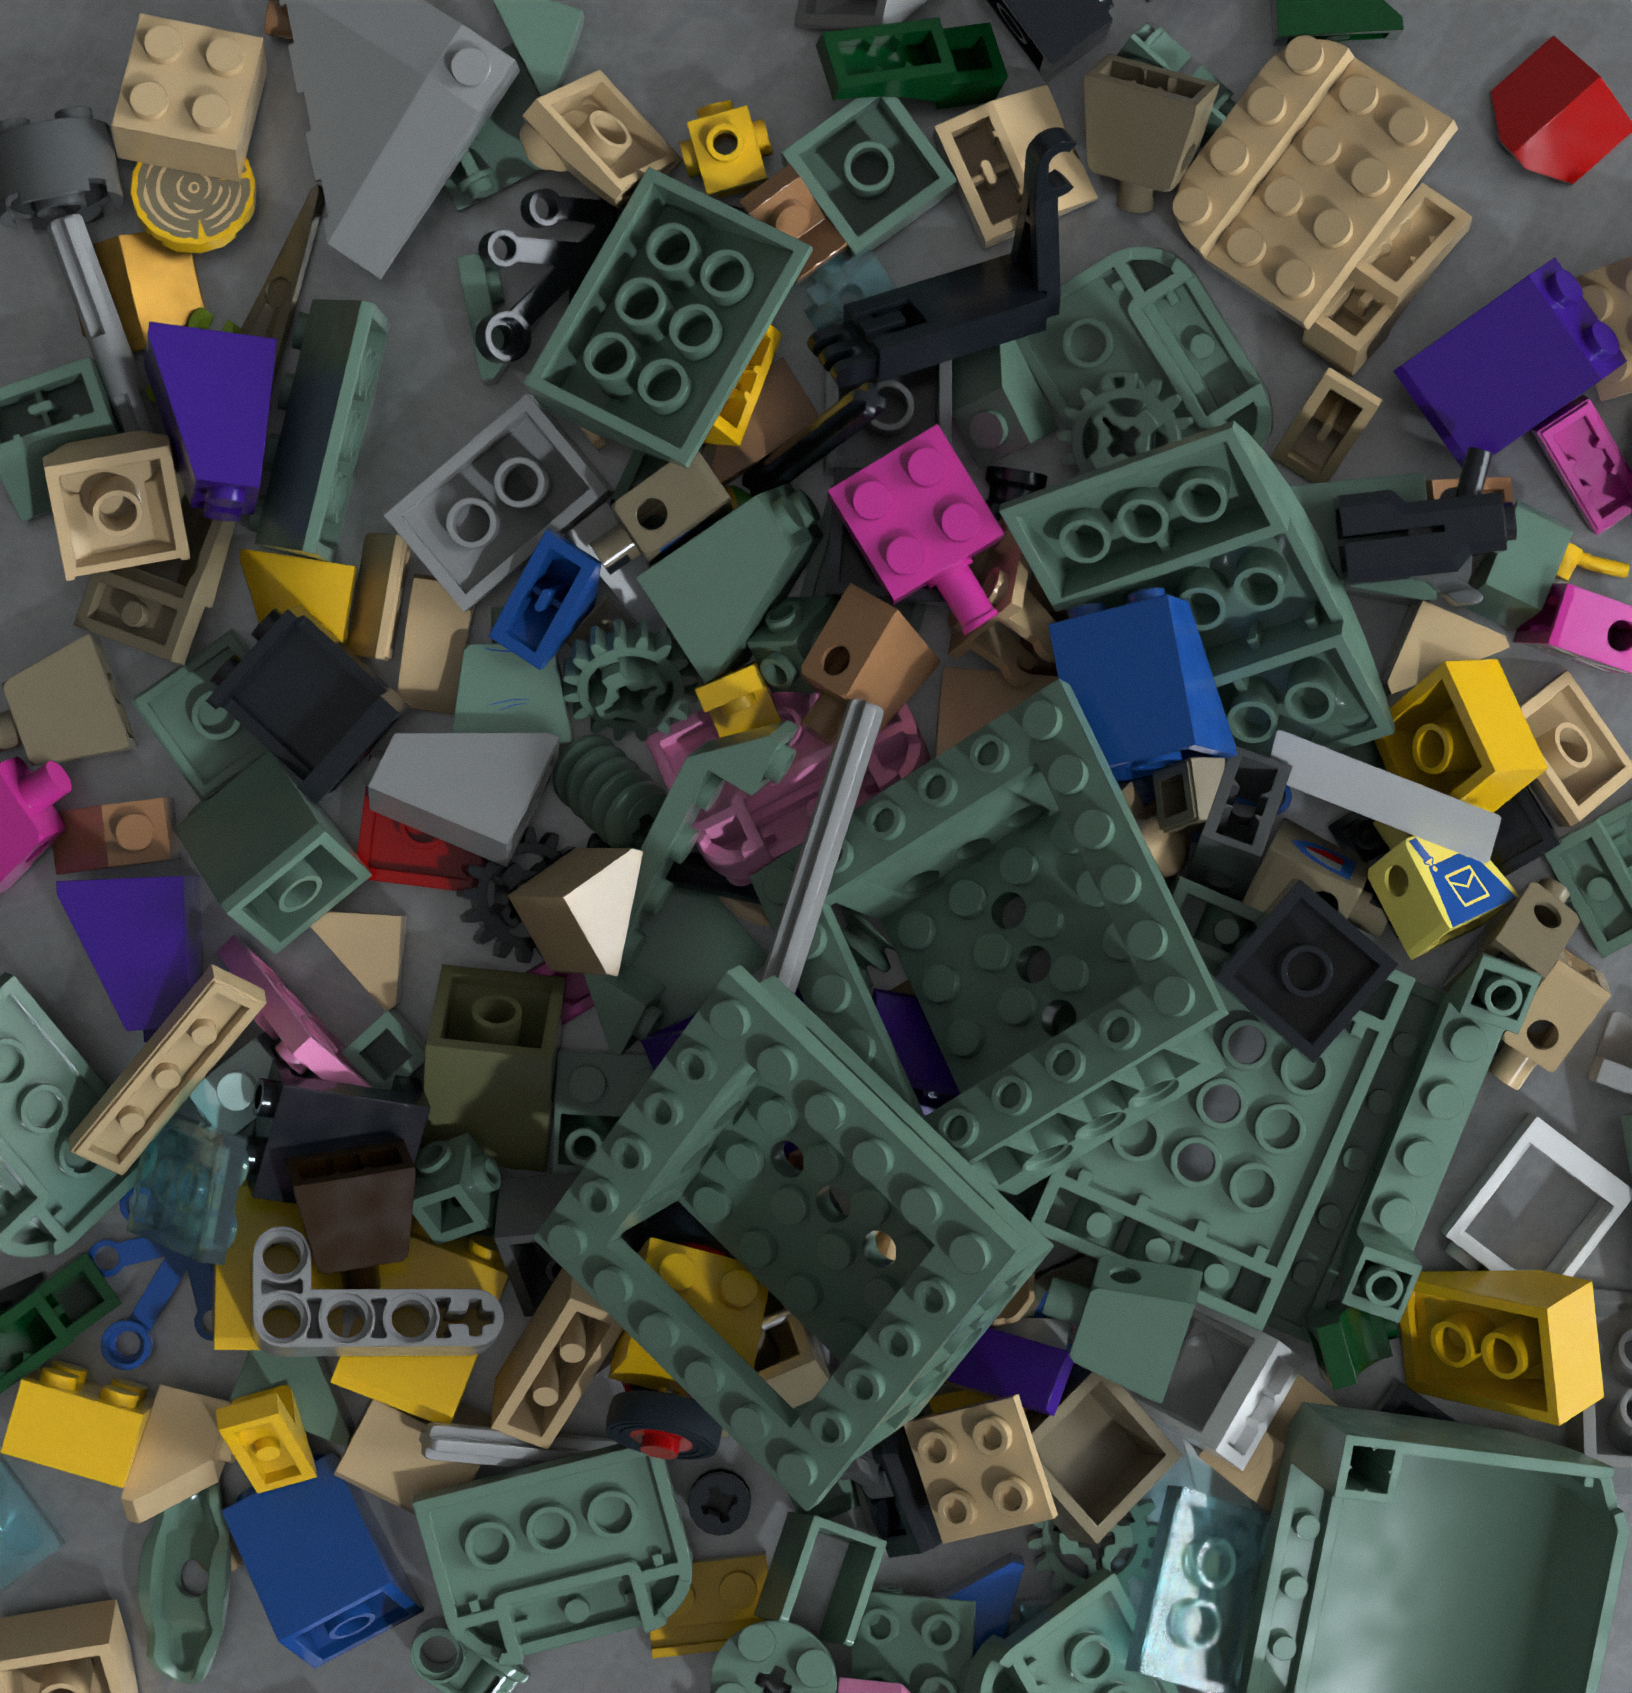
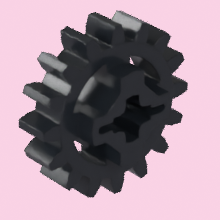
[456,828,576,963]

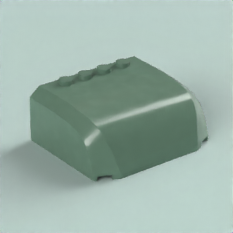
[1237,1402,1629,1693]

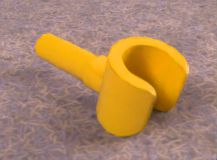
[1555,543,1630,582]

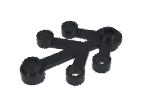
[475,188,627,363]

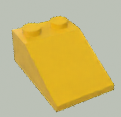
[1400,1270,1604,1426]

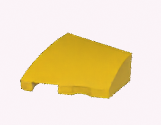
[239,549,357,646]

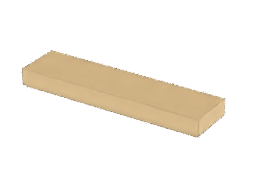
[68,964,267,1176]

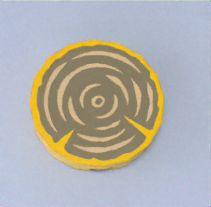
[130,158,257,253]

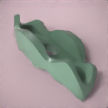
[137,1482,231,1685]

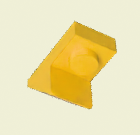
[695,661,782,738]
[215,1385,317,1494]

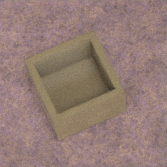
[1025,1363,1183,1544]

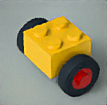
[606,1204,769,1460]

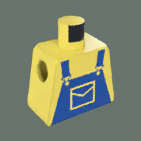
[1368,820,1519,960]

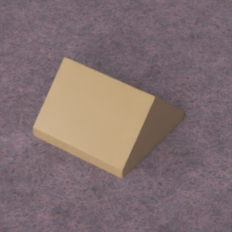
[1379,600,1510,696]
[1518,670,1632,827]
[508,848,643,977]
[333,1398,491,1515]

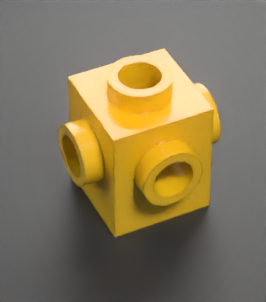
[679,100,773,200]

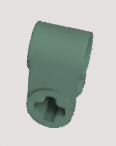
[410,1617,531,1693]

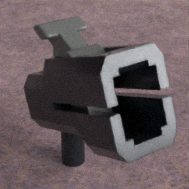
[1334,447,1517,607]
[839,1411,942,1558]

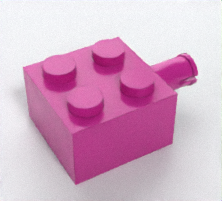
[827,424,1004,635]

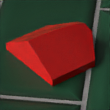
[1489,35,1632,186]

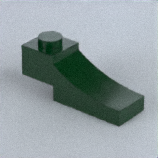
[816,17,1008,110]
[0,1252,122,1394]
[1304,1299,1399,1390]

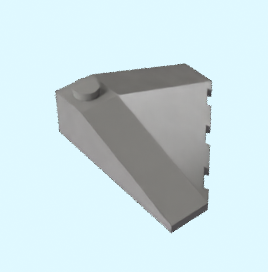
[279,0,520,280]

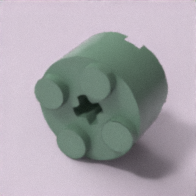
[710,1620,838,1693]

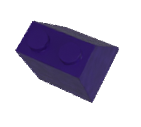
[1393,257,1628,468]
[144,322,277,521]
[56,875,204,1042]

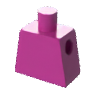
[0,756,72,894]

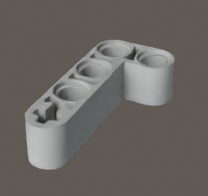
[251,1226,504,1357]

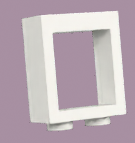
[1438,1113,1632,1277]
[1124,1302,1306,1471]

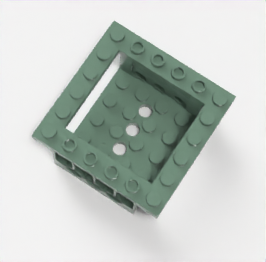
[749,679,1229,1195]
[996,876,1446,1343]
[533,965,1054,1512]

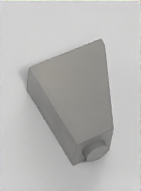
[363,733,559,867]

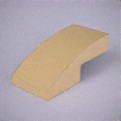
[397,573,474,715]

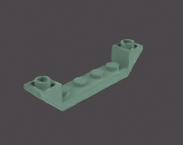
[584,720,799,1056]
[1339,952,1542,1323]

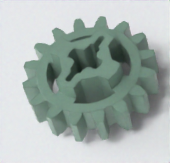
[1057,372,1194,478]
[563,618,698,741]
[1027,1498,1163,1597]

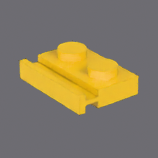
[650,1551,768,1659]

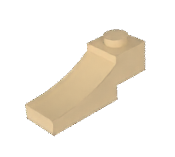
[1301,182,1473,378]

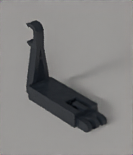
[807,127,1077,387]

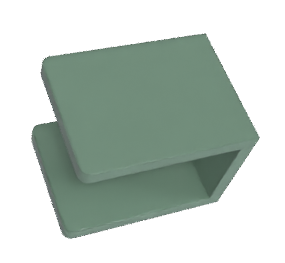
[754,1512,887,1647]

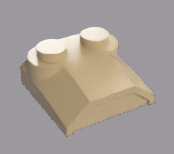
[520,70,683,208]
[42,431,191,581]

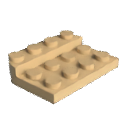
[1172,35,1458,330]

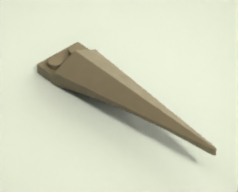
[73,184,325,665]

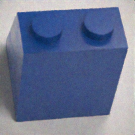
[1048,588,1237,784]
[222,1452,424,1669]

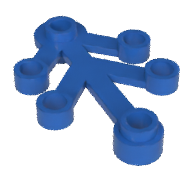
[88,1152,238,1370]

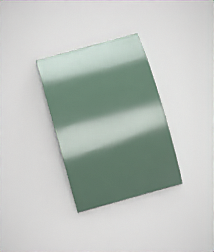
[999,420,1395,787]

